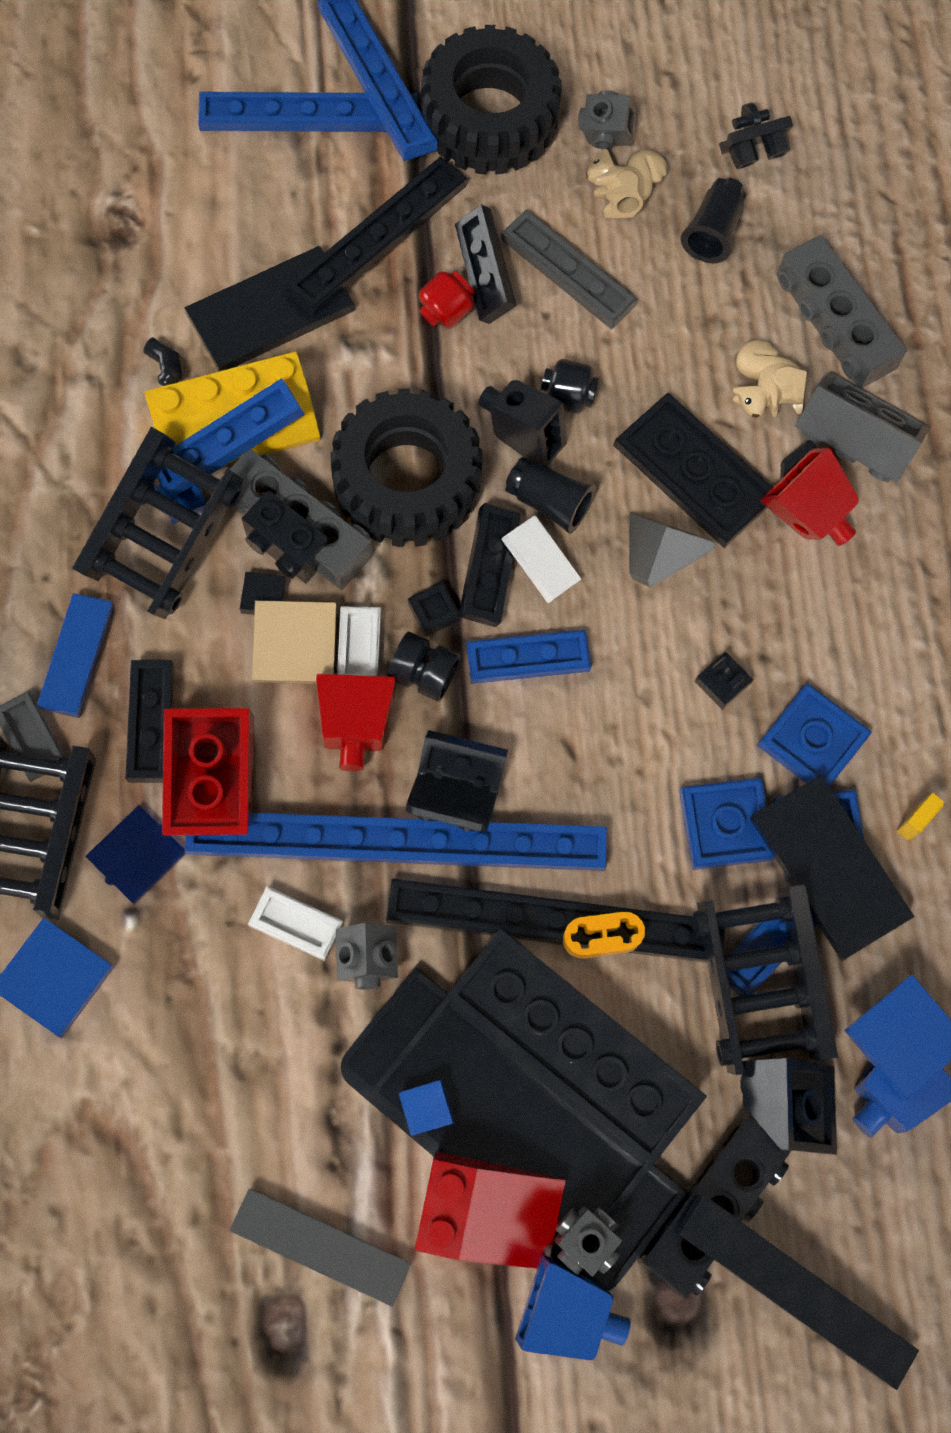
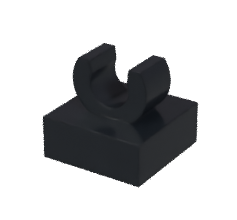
[694,651,753,710]

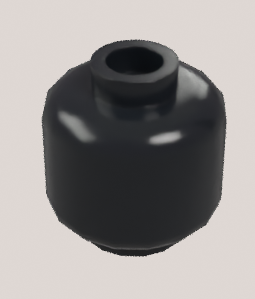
[540,359,599,414]

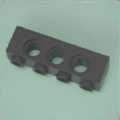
[776,235,907,388]
[220,449,372,591]

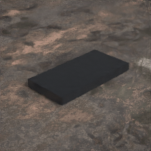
[184,246,355,372]
[613,393,773,549]
[749,775,915,961]

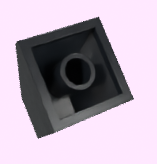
[740,1058,837,1155]

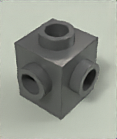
[578,90,637,149]
[336,922,398,990]
[554,1206,622,1277]

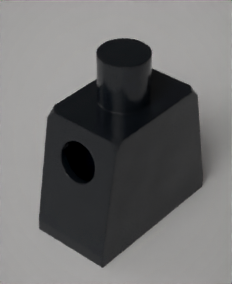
[478,380,567,466]

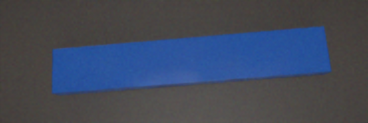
[318,0,437,161]
[198,92,417,132]

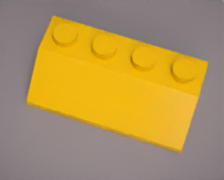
[144,351,320,467]

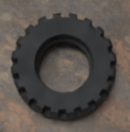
[421,25,562,175]
[331,388,483,547]

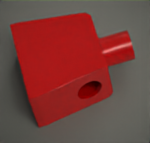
[760,448,859,546]
[316,674,395,772]

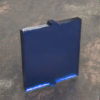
[85,805,186,905]

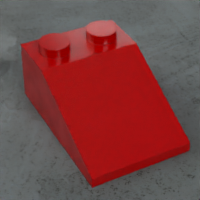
[162,708,254,836]
[414,1151,566,1269]

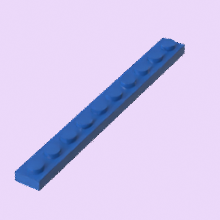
[185,813,607,871]

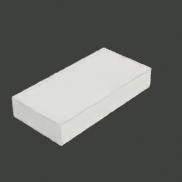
[501,515,581,603]
[337,606,381,676]
[248,886,344,961]

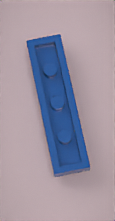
[157,378,305,499]

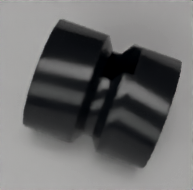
[387,631,461,702]

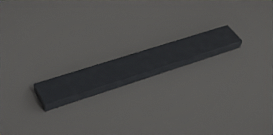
[386,879,725,963]

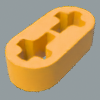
[563,912,645,959]

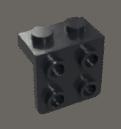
[406,730,508,832]

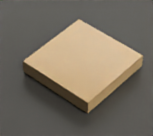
[252,601,337,684]

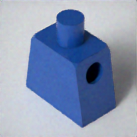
[852,1063,951,1138]
[515,1255,631,1360]

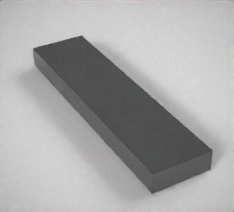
[501,209,638,330]
[229,1188,411,1307]

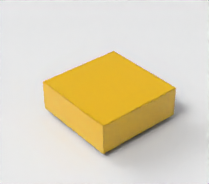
[896,793,944,841]

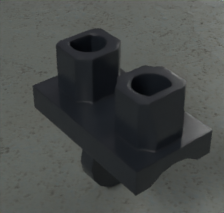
[719,102,793,170]

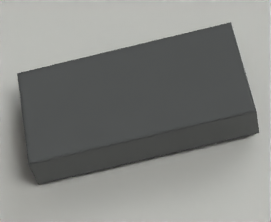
[0,691,65,782]

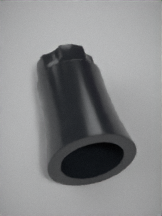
[681,177,746,264]
[505,457,596,534]

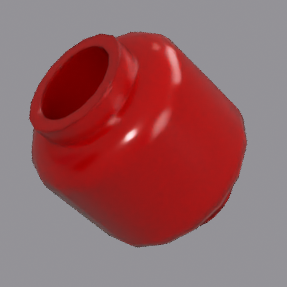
[418,271,475,329]

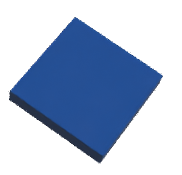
[757,683,872,787]
[679,778,775,870]
[0,917,115,1039]
[844,975,951,1100]

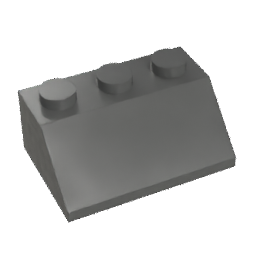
[795,371,931,483]

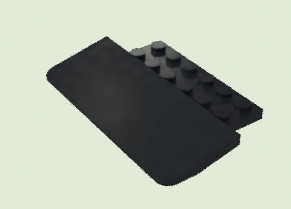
[341,928,707,1291]

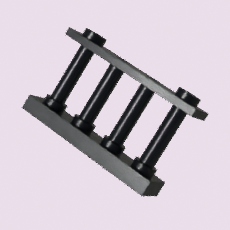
[72,427,244,619]
[0,736,96,920]
[693,884,838,1075]

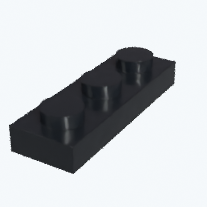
[455,204,517,324]
[458,503,521,627]
[125,660,174,783]

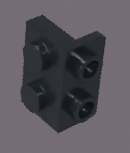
[241,491,328,584]

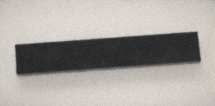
[285,156,467,317]
[675,1193,919,1390]

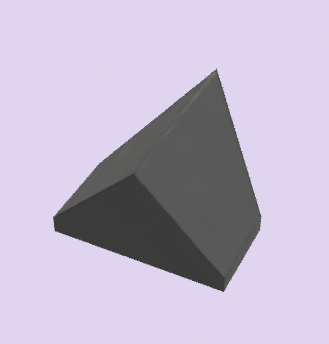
[629,512,715,588]

